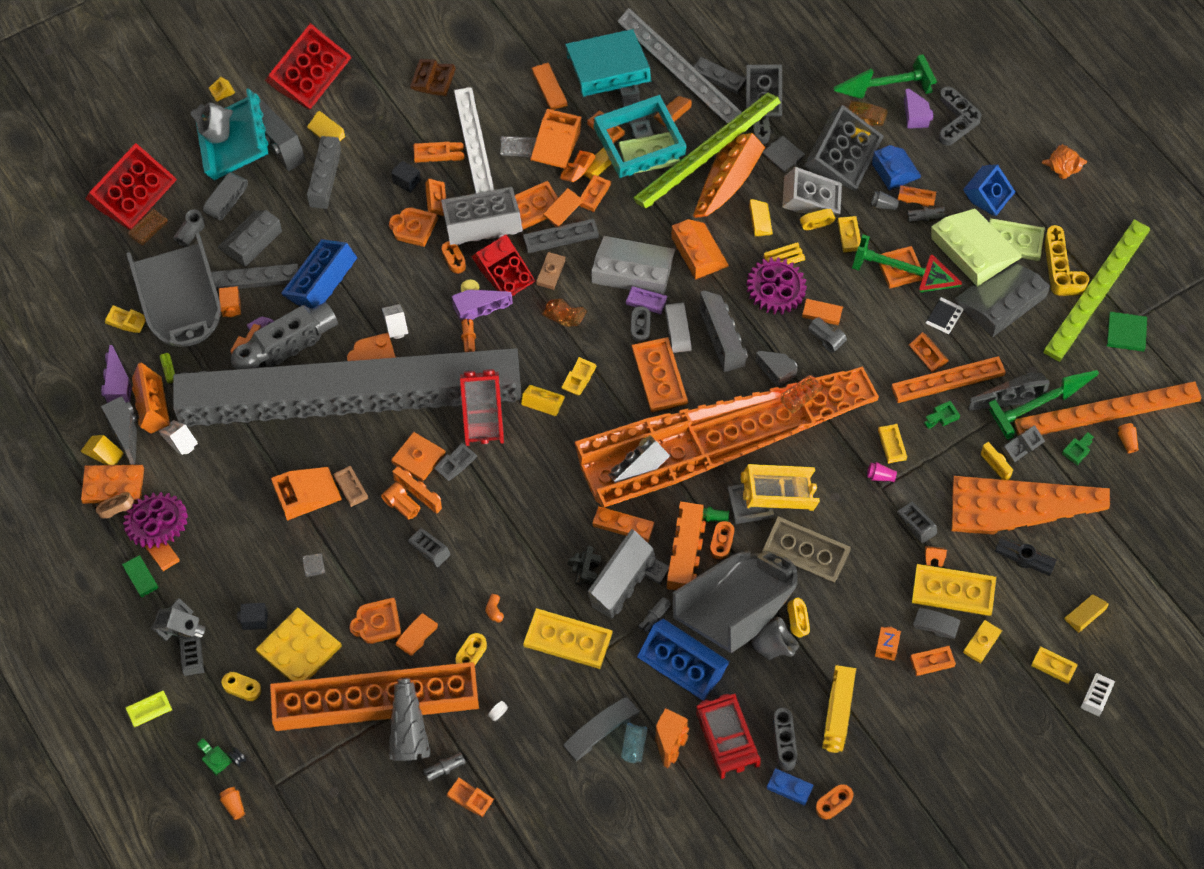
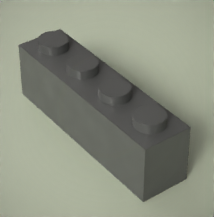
[307,136,341,209]

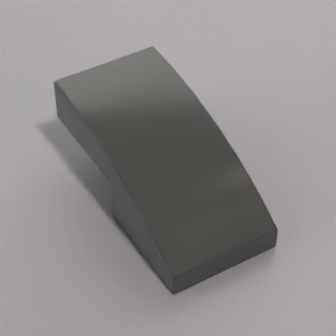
[1001,425,1045,464]
[435,443,477,481]
[913,608,960,639]

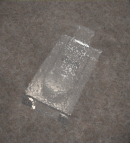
[500,137,536,157]

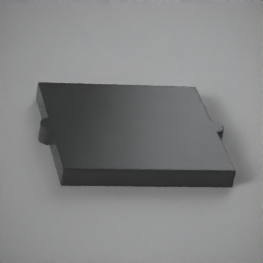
[762,136,805,173]

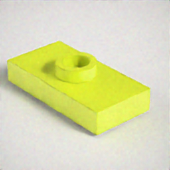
[126,691,172,727]

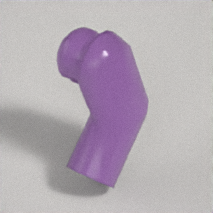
[247,317,274,331]

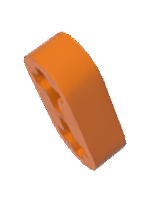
[442,241,466,274]

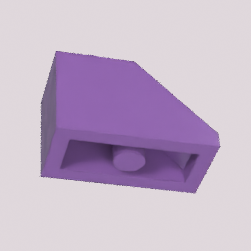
[904,89,933,128]

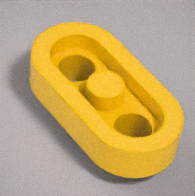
[787,598,810,638]
[455,633,487,665]
[222,672,261,701]

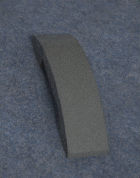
[619,85,653,139]
[563,697,640,761]

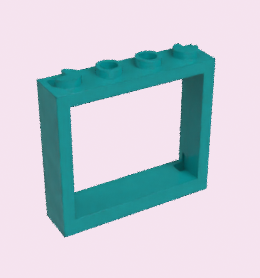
[594,95,686,178]

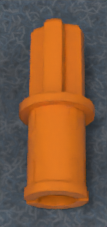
[461,319,476,352]

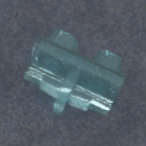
[621,723,648,763]

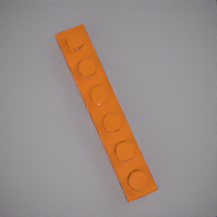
[891,356,1005,403]

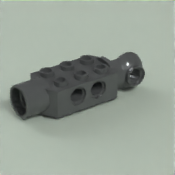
[231,302,338,370]

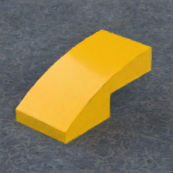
[105,305,146,333]
[562,357,597,396]

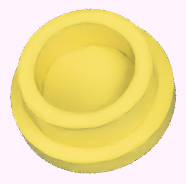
[461,280,479,292]

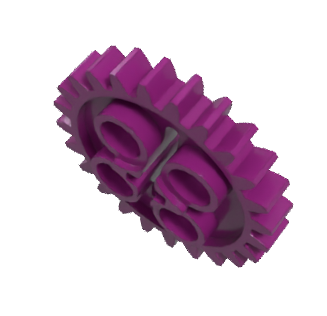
[746,257,807,315]
[123,492,188,549]

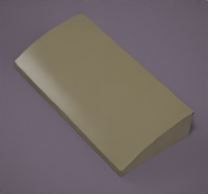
[763,516,851,583]

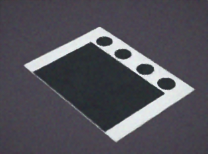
[926,297,964,334]

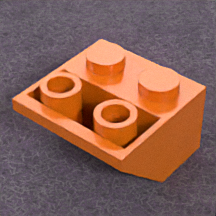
[655,708,689,768]

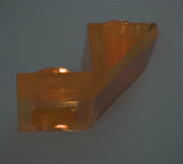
[542,298,587,327]

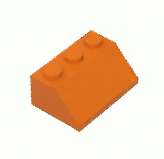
[671,219,728,280]
[132,363,170,434]

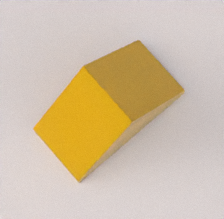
[81,435,124,465]

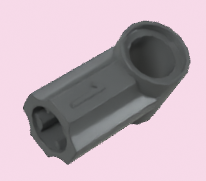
[173,209,205,247]
[808,318,847,353]

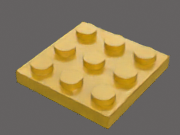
[256,608,342,682]

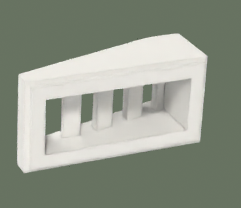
[1081,673,1115,717]

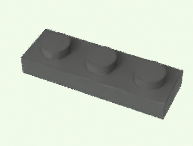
[694,57,746,95]

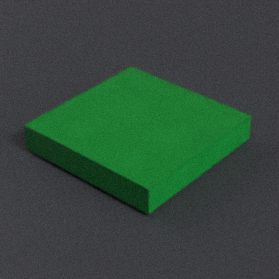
[1106,312,1147,352]

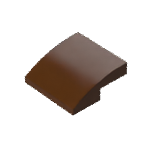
[410,59,456,96]

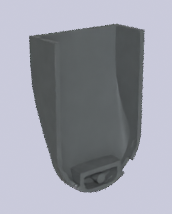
[127,232,221,347]
[673,550,798,653]

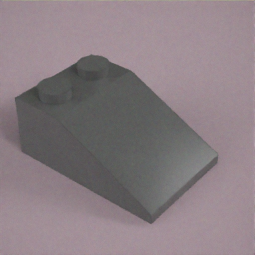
[746,65,782,117]
[101,396,137,465]

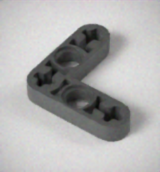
[939,87,982,145]

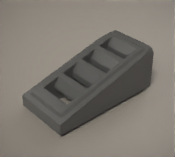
[897,501,937,543]
[407,528,450,567]
[180,636,205,676]

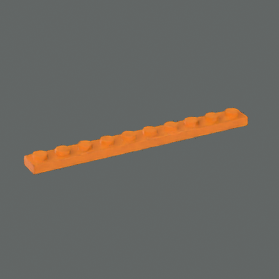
[1013,382,1202,436]

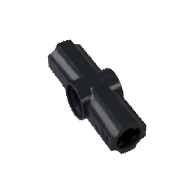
[995,536,1057,576]

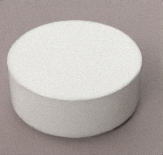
[488,701,508,721]

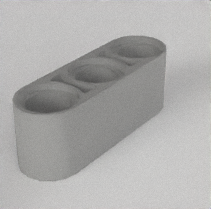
[665,303,691,353]

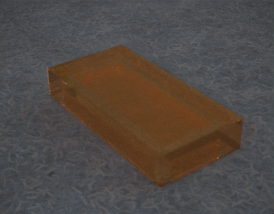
[128,209,168,245]

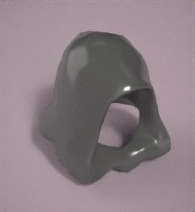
[191,103,233,144]
[751,617,799,661]

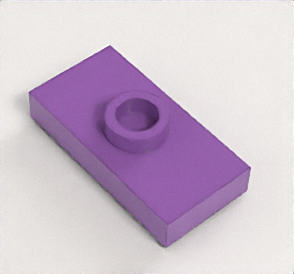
[626,286,667,314]

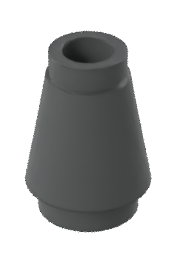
[871,191,899,210]

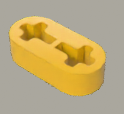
[800,209,835,230]

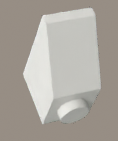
[382,304,408,339]
[158,420,198,454]

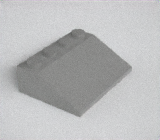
[441,187,523,245]
[592,236,675,295]

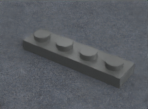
[523,219,599,253]

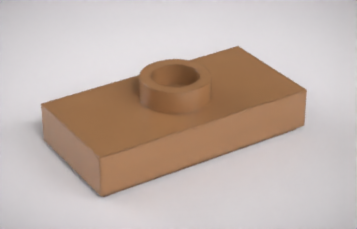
[536,252,566,290]
[333,466,368,507]

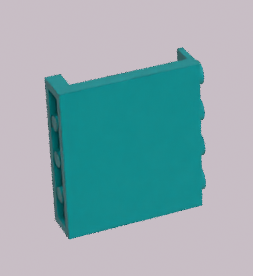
[566,29,651,97]
[196,88,268,180]

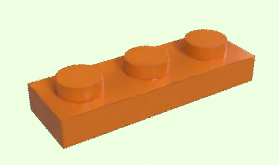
[393,466,442,514]
[593,506,654,542]

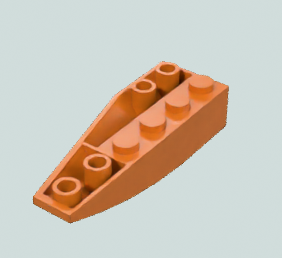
[693,133,765,218]

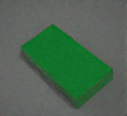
[122,555,158,597]

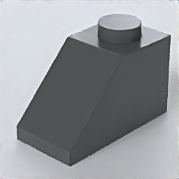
[755,351,798,388]

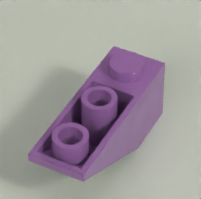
[452,290,512,322]
[101,345,132,403]

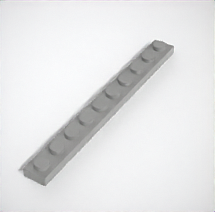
[618,8,742,123]

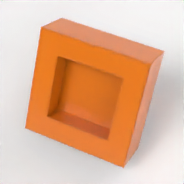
[924,546,947,567]

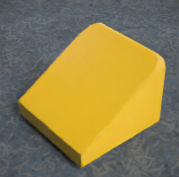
[209,77,235,101]

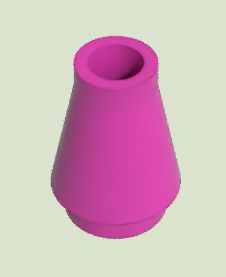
[867,462,897,482]

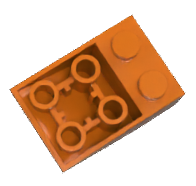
[531,109,581,168]
[271,467,342,520]

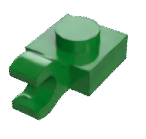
[924,401,960,429]
[1062,433,1094,465]
[197,738,232,776]

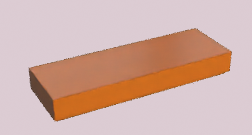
[532,63,567,110]

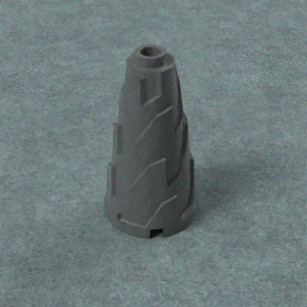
[389,678,430,761]

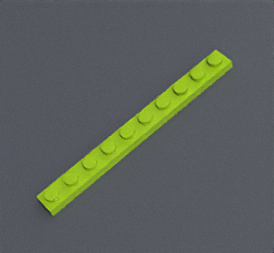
[633,93,780,208]
[1044,220,1150,362]

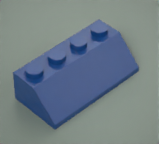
[281,239,357,309]
[637,619,729,701]

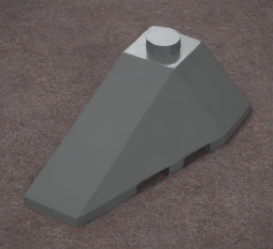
[968,372,1049,411]

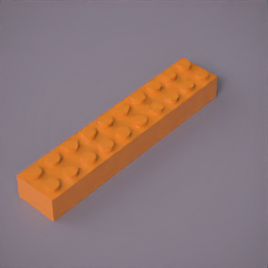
[270,662,479,731]

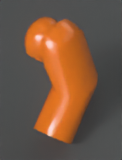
[485,594,504,622]

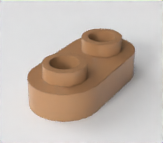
[96,492,134,519]

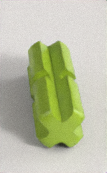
[160,353,175,384]

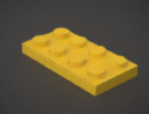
[912,564,996,616]
[523,608,612,669]

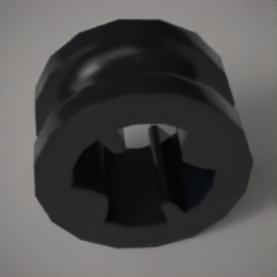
[226,747,246,767]

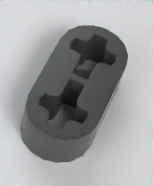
[752,117,770,144]

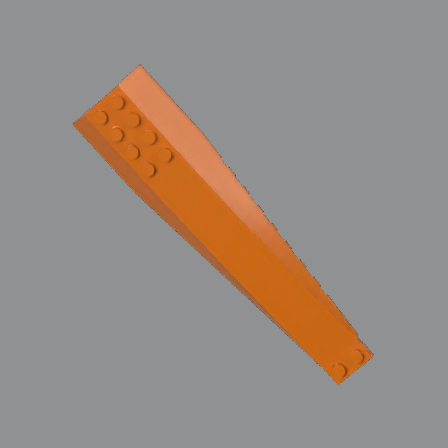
[575,366,879,507]

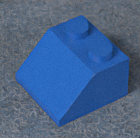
[872,145,921,191]
[963,164,1015,216]

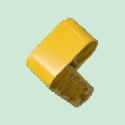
[1044,225,1089,296]

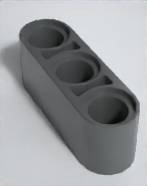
[203,172,248,221]
[773,708,797,771]

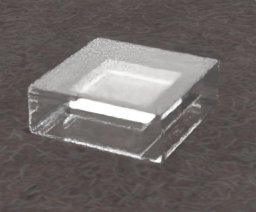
[303,553,325,577]

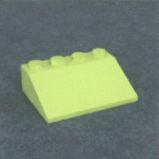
[931,209,1021,287]

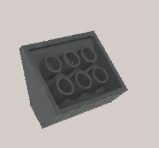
[804,105,884,191]
[954,262,1050,338]

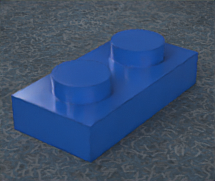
[767,768,813,806]

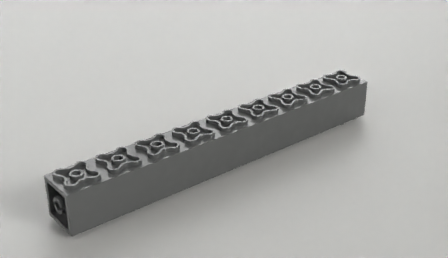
[173,348,522,427]

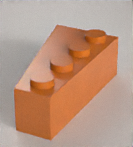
[667,501,706,590]

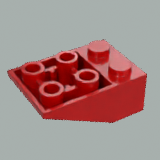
[471,234,536,296]

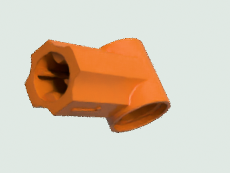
[381,482,420,520]

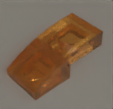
[848,101,888,126]

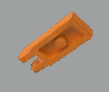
[414,142,465,163]

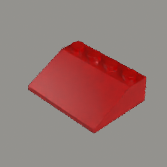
[265,23,352,110]
[85,143,177,230]

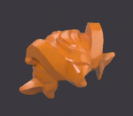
[1042,144,1087,179]

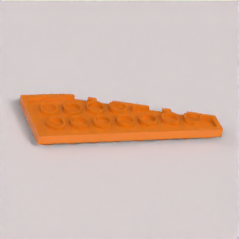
[951,476,1110,534]

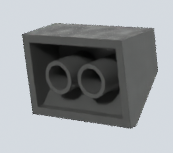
[218,210,282,267]

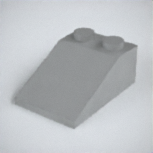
[782,167,842,216]

